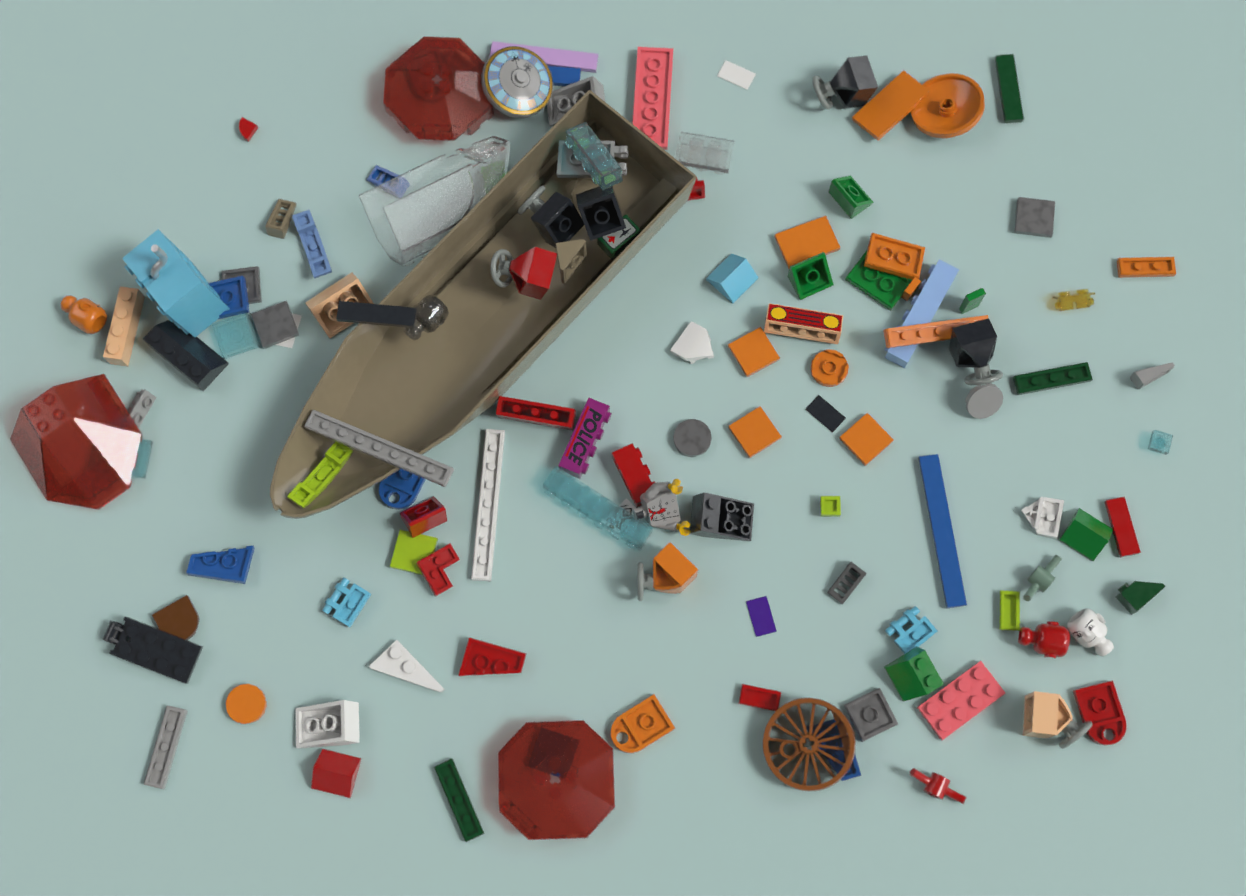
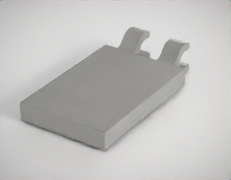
[557,140,628,178]

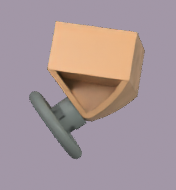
[1023,691,1093,749]

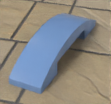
[292,210,332,278]

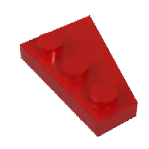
[458,638,527,676]

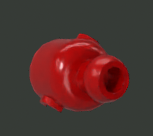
[1018,621,1070,659]

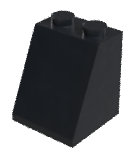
[576,185,626,241]

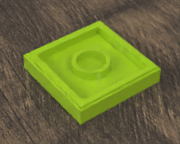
[390,530,438,575]

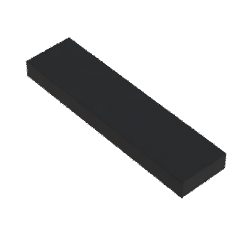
[336,301,417,328]

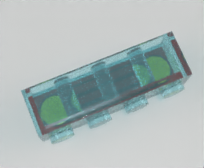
[565,122,623,190]

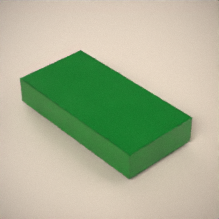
[959,288,986,314]

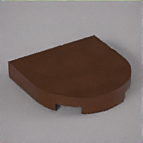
[152,595,200,640]

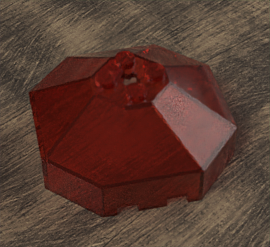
[383,36,494,141]
[498,720,615,840]

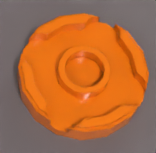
[810,349,849,387]
[226,684,267,724]

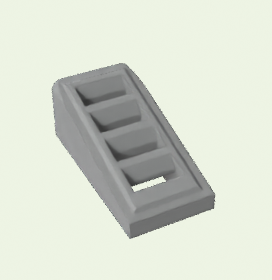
[1130,362,1175,389]

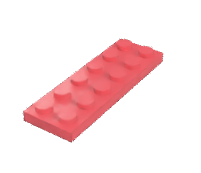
[633,47,673,150]

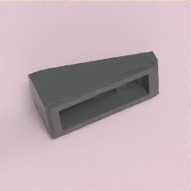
[827,561,867,604]

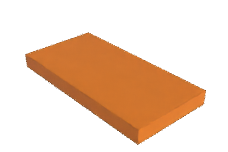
[852,70,930,141]

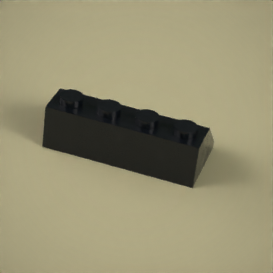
[143,320,229,391]

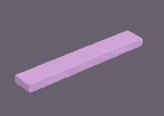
[490,41,598,73]

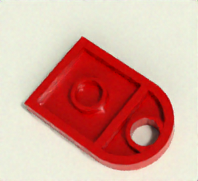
[1073,681,1127,745]

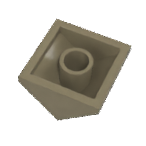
[556,239,587,284]

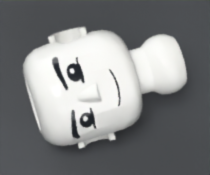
[1067,609,1114,656]

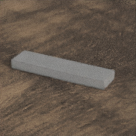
[144,705,188,789]

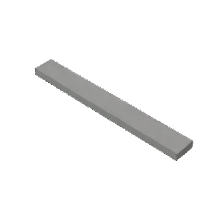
[304,410,454,487]

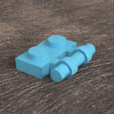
[322,577,372,627]
[885,606,938,654]

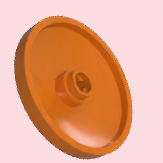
[911,74,985,138]

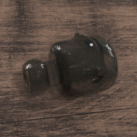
[404,295,449,340]

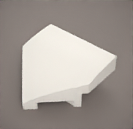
[670,321,714,364]
[1021,497,1064,539]

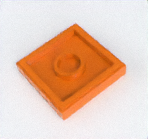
[728,327,780,377]
[728,406,782,458]
[839,413,894,466]

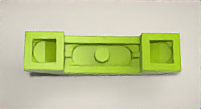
[287,442,353,509]

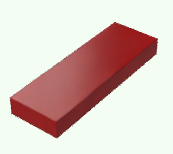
[1104,497,1141,558]

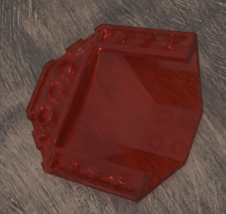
[10,374,143,510]

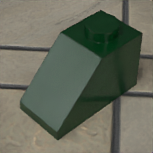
[1115,581,1166,615]

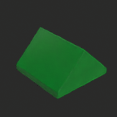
[828,175,874,219]
[787,252,834,300]
[1059,508,1113,561]

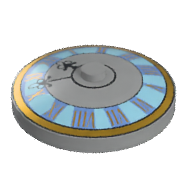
[481,46,553,118]

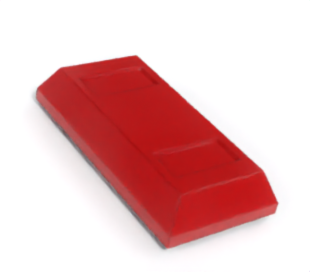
[739,684,781,711]

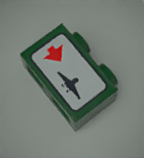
[597,214,641,260]

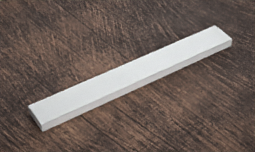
[471,429,505,582]

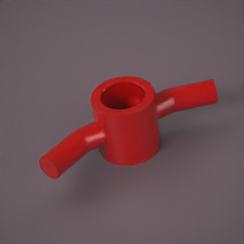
[910,768,967,804]

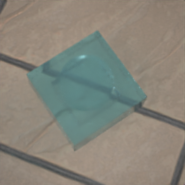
[1148,430,1173,455]

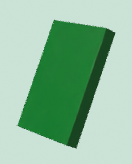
[845,250,912,311]

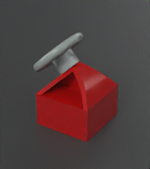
[490,247,558,300]

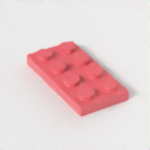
[917,661,1005,741]

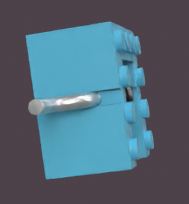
[122,229,230,337]

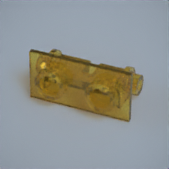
[1052,289,1095,311]

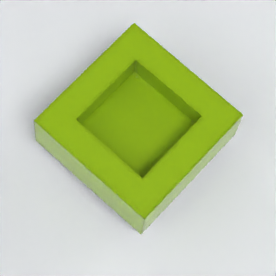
[820,496,841,517]

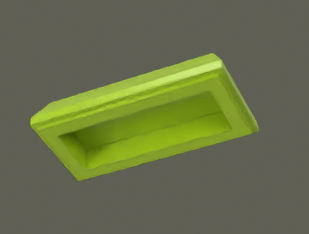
[1000,590,1020,631]

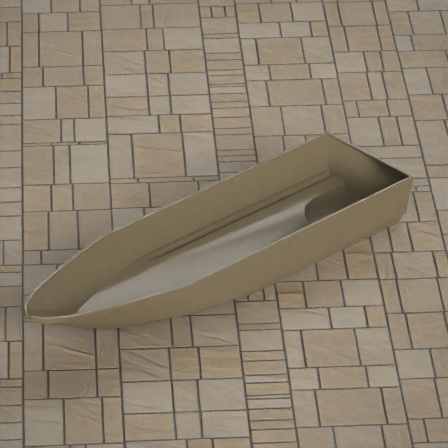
[270,90,696,519]

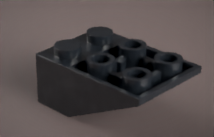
[690,492,754,541]

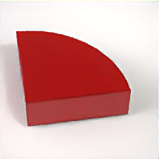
[239,117,258,142]

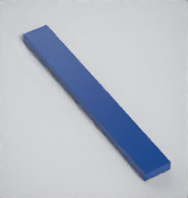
[918,454,967,609]

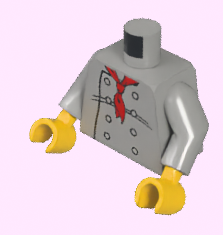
[633,479,690,536]

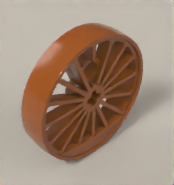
[763,698,856,791]

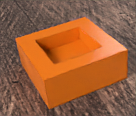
[902,277,921,302]

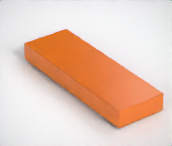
[1117,257,1176,278]

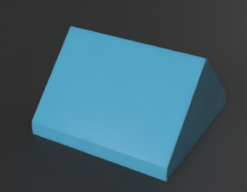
[706,253,758,304]

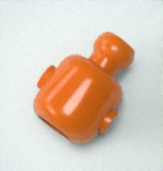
[60,295,107,334]

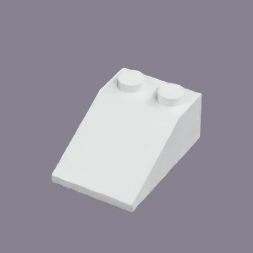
[296,700,360,749]

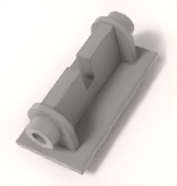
[122,389,157,430]

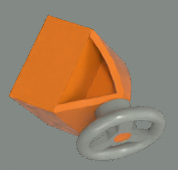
[637,542,698,602]

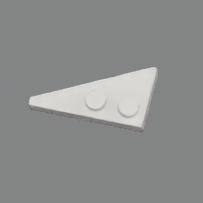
[369,640,445,692]

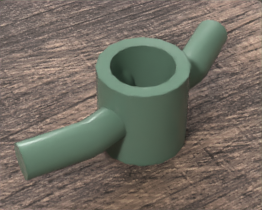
[1023,555,1062,601]

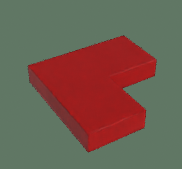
[416,543,460,597]

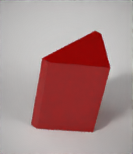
[399,496,447,538]
[311,749,362,798]

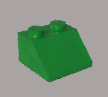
[884,647,944,701]

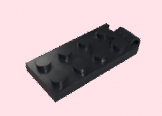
[103,616,203,684]

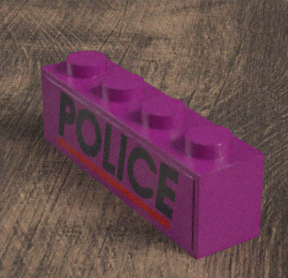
[558,398,612,479]

